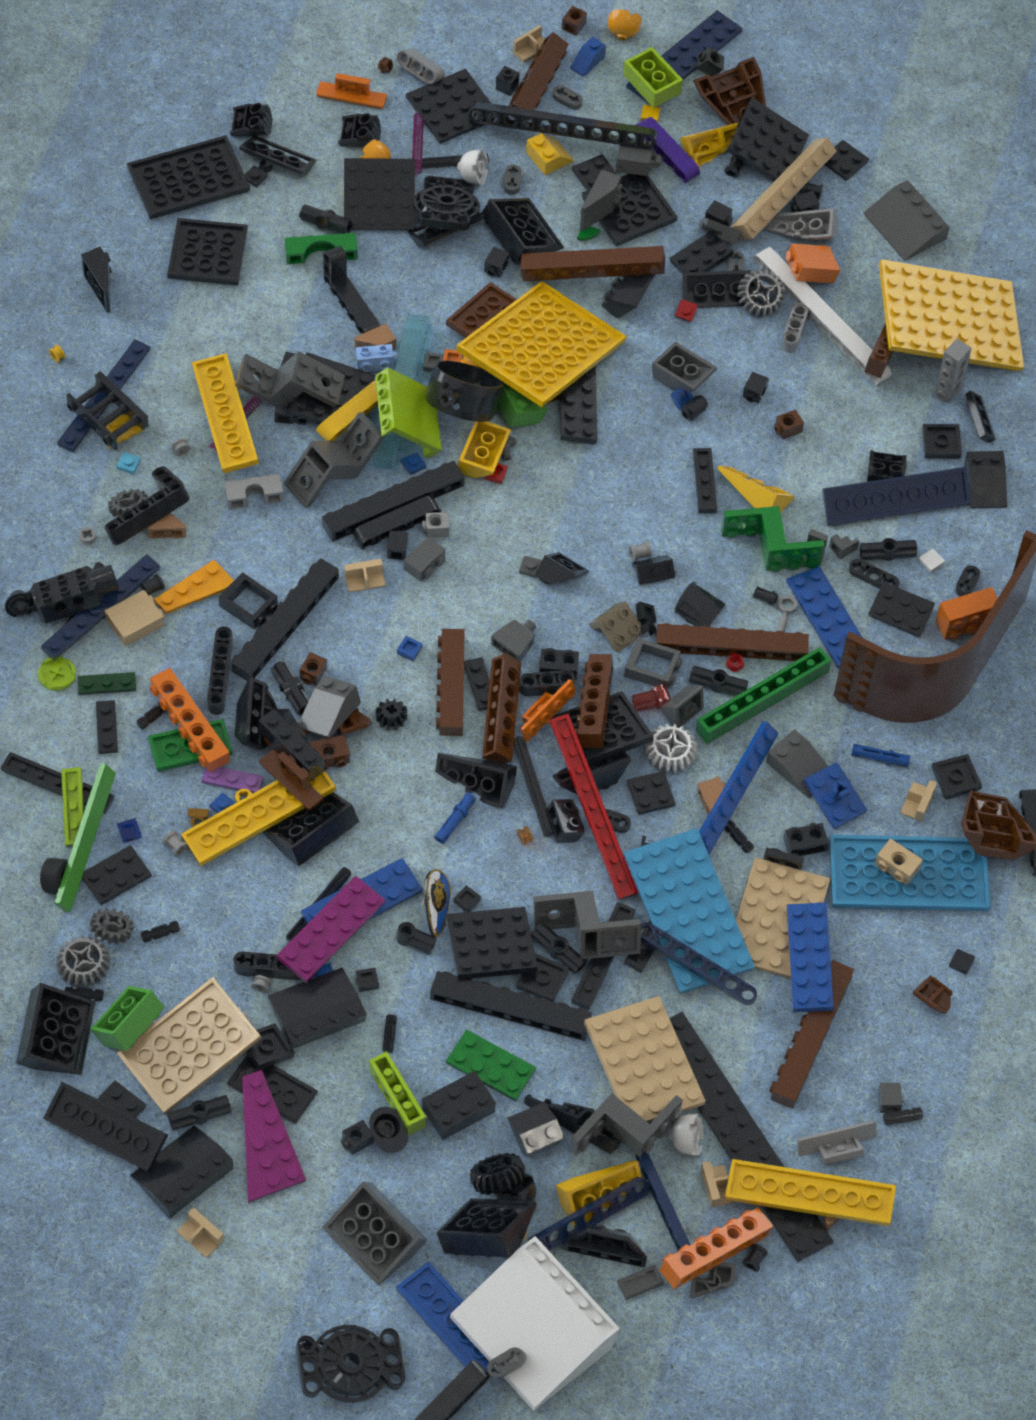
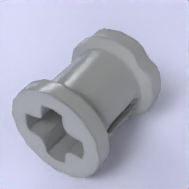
[628,541,652,562]
[162,831,188,857]

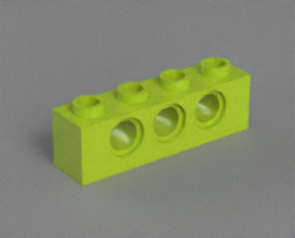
[369,1051,426,1136]

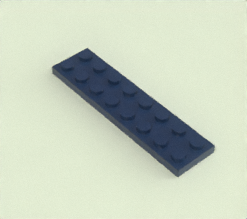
[626,10,743,105]
[822,467,971,525]

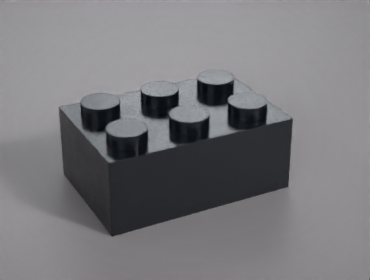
[422,1071,496,1140]

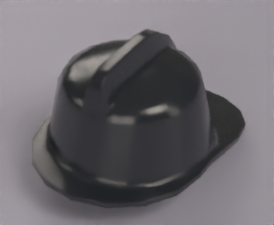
[369,1107,408,1153]

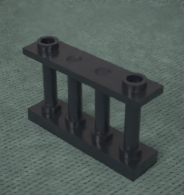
[66,371,149,450]

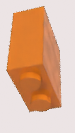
[786,244,840,283]

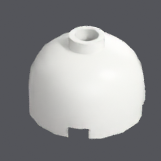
[457,150,488,185]
[669,1114,703,1155]

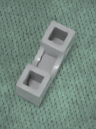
[224,474,283,510]

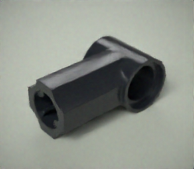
[396,922,437,954]

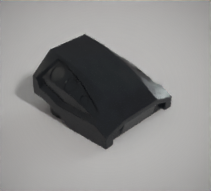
[230,103,273,137]
[338,113,381,147]
[867,450,907,481]
[674,582,725,627]

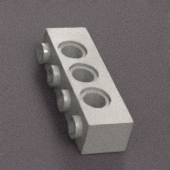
[934,339,972,403]

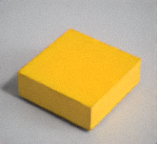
[640,105,660,123]

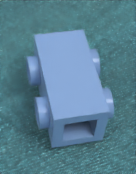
[356,344,397,372]

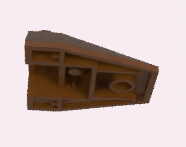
[693,57,766,125]
[961,791,1036,860]

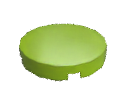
[38,656,76,691]

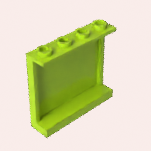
[375,367,442,458]

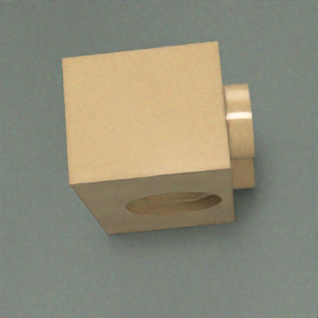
[875,838,923,885]

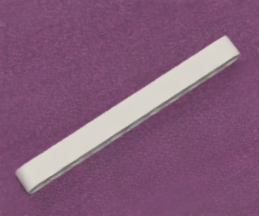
[753,247,892,386]

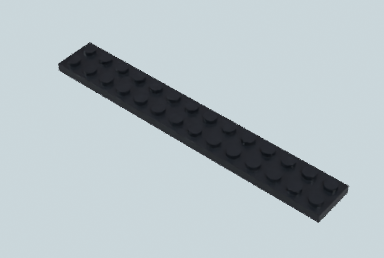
[669,1012,833,1262]

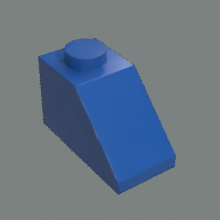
[570,37,606,77]

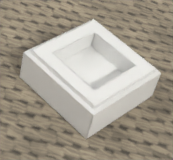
[918,549,945,573]

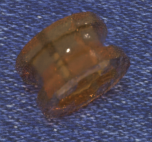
[516,826,533,845]

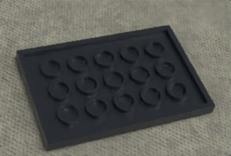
[127,135,250,219]

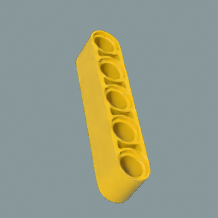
[316,380,378,441]

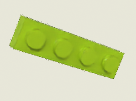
[61,767,84,846]

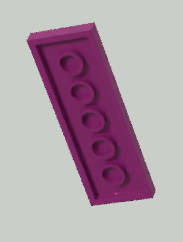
[276,876,386,983]

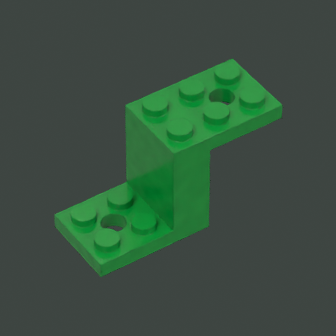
[721,506,825,572]

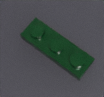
[78,672,136,695]

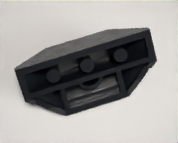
[234,677,278,751]
[552,752,631,794]
[564,1224,647,1268]

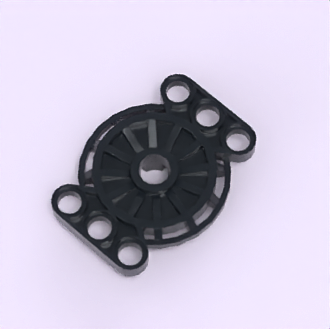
[413,176,480,231]
[296,1325,406,1403]

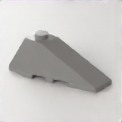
[765,208,839,240]

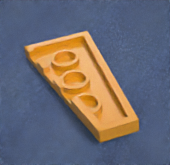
[154,560,234,614]

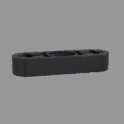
[849,559,900,589]

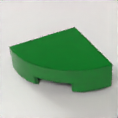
[577,226,600,241]

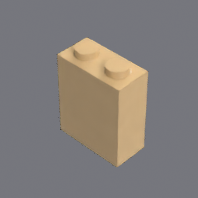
[105,590,165,646]

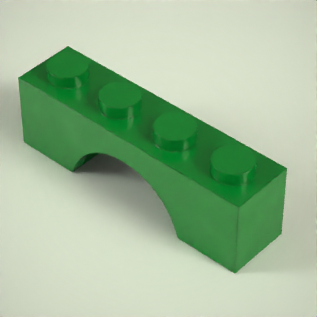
[285,233,358,264]

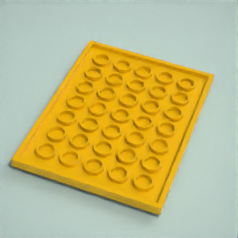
[879,259,1024,371]
[456,281,627,407]

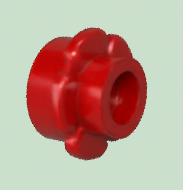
[726,654,745,672]

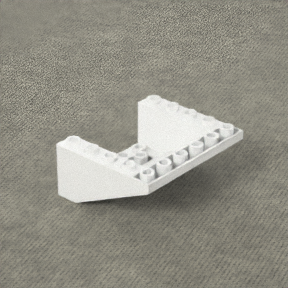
[450,1236,620,1411]

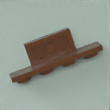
[259,750,323,811]

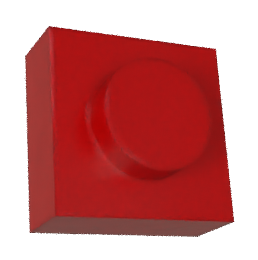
[675,299,698,322]
[485,463,508,484]

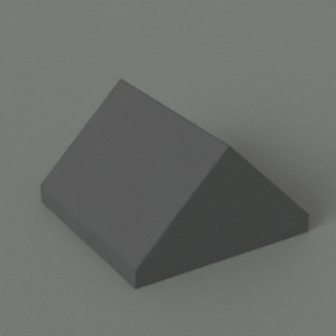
[660,685,704,728]

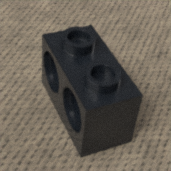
[539,648,579,680]
[783,823,829,856]

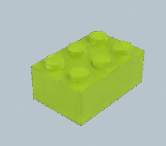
[623,47,683,108]

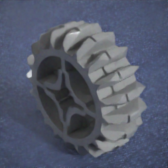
[737,268,786,317]
[56,935,111,988]

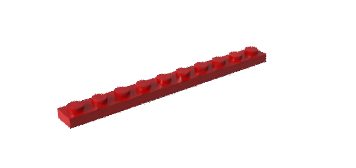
[549,714,638,900]

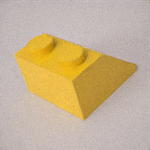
[526,133,574,175]

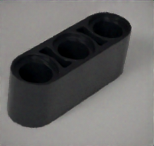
[519,670,575,697]

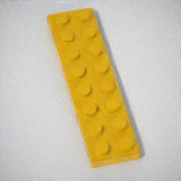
[191,353,259,474]
[181,771,336,866]
[725,1159,896,1226]

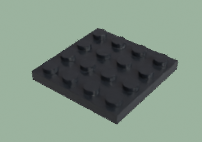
[406,69,499,144]
[726,97,809,181]
[344,158,415,230]
[582,174,678,246]
[167,218,248,285]
[289,352,375,424]
[552,691,654,765]
[447,907,538,980]

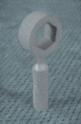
[777,595,797,632]

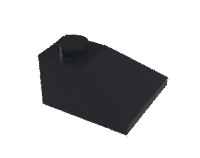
[535,552,589,585]

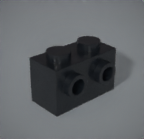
[546,799,585,843]

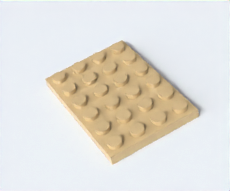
[736,857,831,979]
[117,977,262,1115]
[584,996,706,1123]

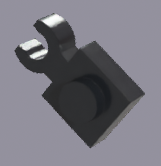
[244,159,273,188]
[275,407,306,425]
[635,601,657,636]

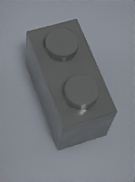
[404,537,446,582]

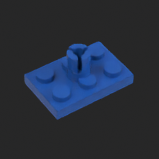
[804,762,868,829]

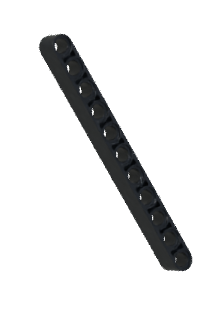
[468,102,658,149]

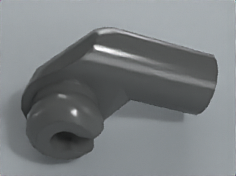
[501,436,516,461]

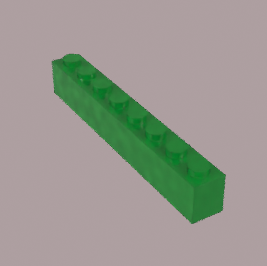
[696,647,832,744]

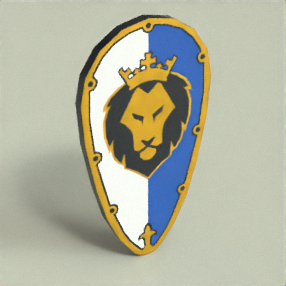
[421,869,451,937]

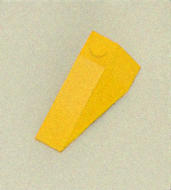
[717,465,795,513]
[555,1160,642,1228]

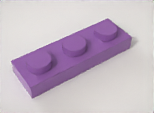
[202,767,263,794]

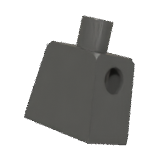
[491,620,536,662]

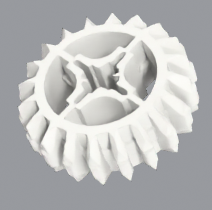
[645,723,697,773]

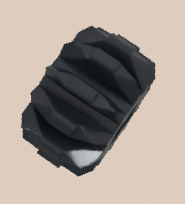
[375,698,408,731]

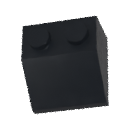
[507,1102,565,1156]

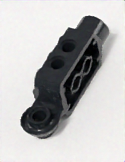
[5,564,119,624]

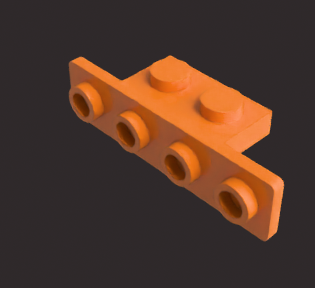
[316,73,387,109]
[521,679,576,742]

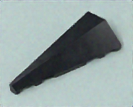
[524,1094,621,1154]

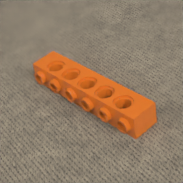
[149,668,230,772]
[659,1207,773,1290]

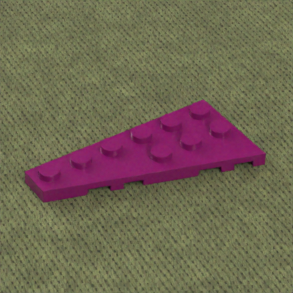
[242,1070,306,1203]

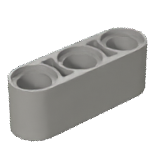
[396,49,445,84]
[782,303,808,353]

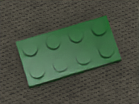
[148,719,233,772]
[446,1029,536,1101]

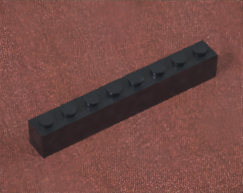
[322,461,464,542]
[231,558,339,681]
[430,971,592,1041]

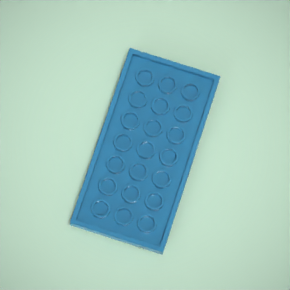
[624,828,755,994]
[829,835,990,911]

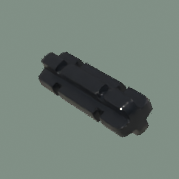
[136,703,167,730]
[724,820,754,853]
[141,921,180,943]
[64,986,104,1001]
[382,1014,397,1053]
[883,1107,923,1125]

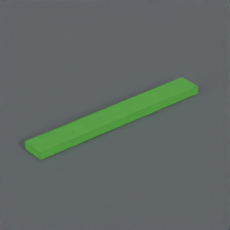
[54,764,116,912]

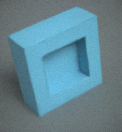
[117,452,141,474]

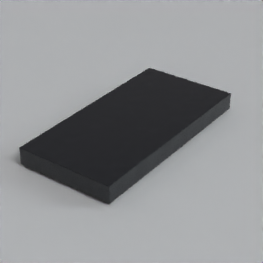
[227,1054,318,1124]

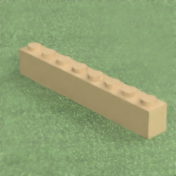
[731,137,837,240]

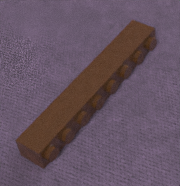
[521,246,666,282]
[656,623,809,661]
[769,960,854,1109]

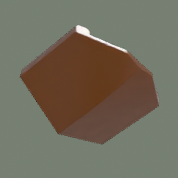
[337,708,373,736]
[912,975,952,1014]

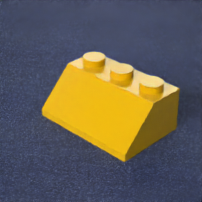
[458,421,511,478]

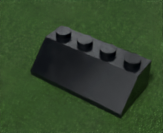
[601,274,655,318]

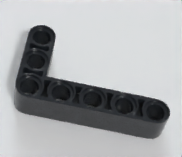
[323,246,380,334]
[105,466,190,545]

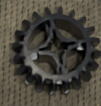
[470,1153,526,1195]

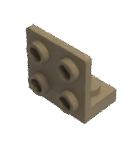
[589,601,643,652]

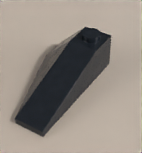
[435,753,517,808]

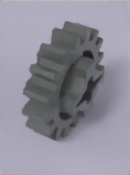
[108,489,148,517]
[90,908,134,945]

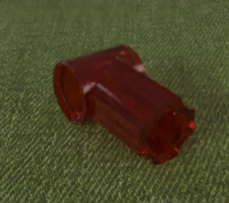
[632,684,671,712]

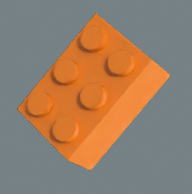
[936,587,998,640]

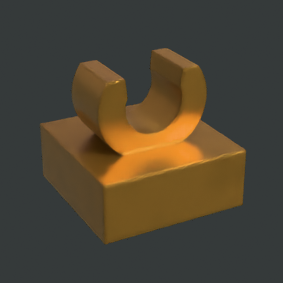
[188,808,209,826]

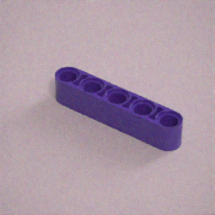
[635,117,700,183]

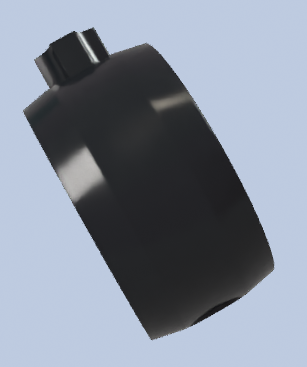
[426,361,503,422]

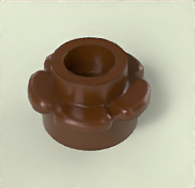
[378,57,393,74]

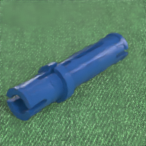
[851,743,911,767]
[434,792,476,845]

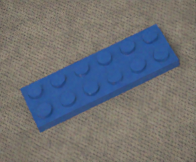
[786,566,863,669]
[301,858,423,924]
[787,902,834,1012]
[396,1261,489,1371]

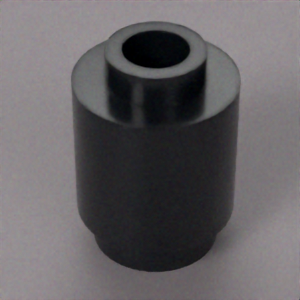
[681,395,708,421]

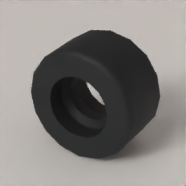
[40,858,68,894]

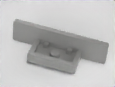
[797,1120,876,1165]

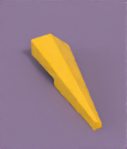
[680,122,739,169]

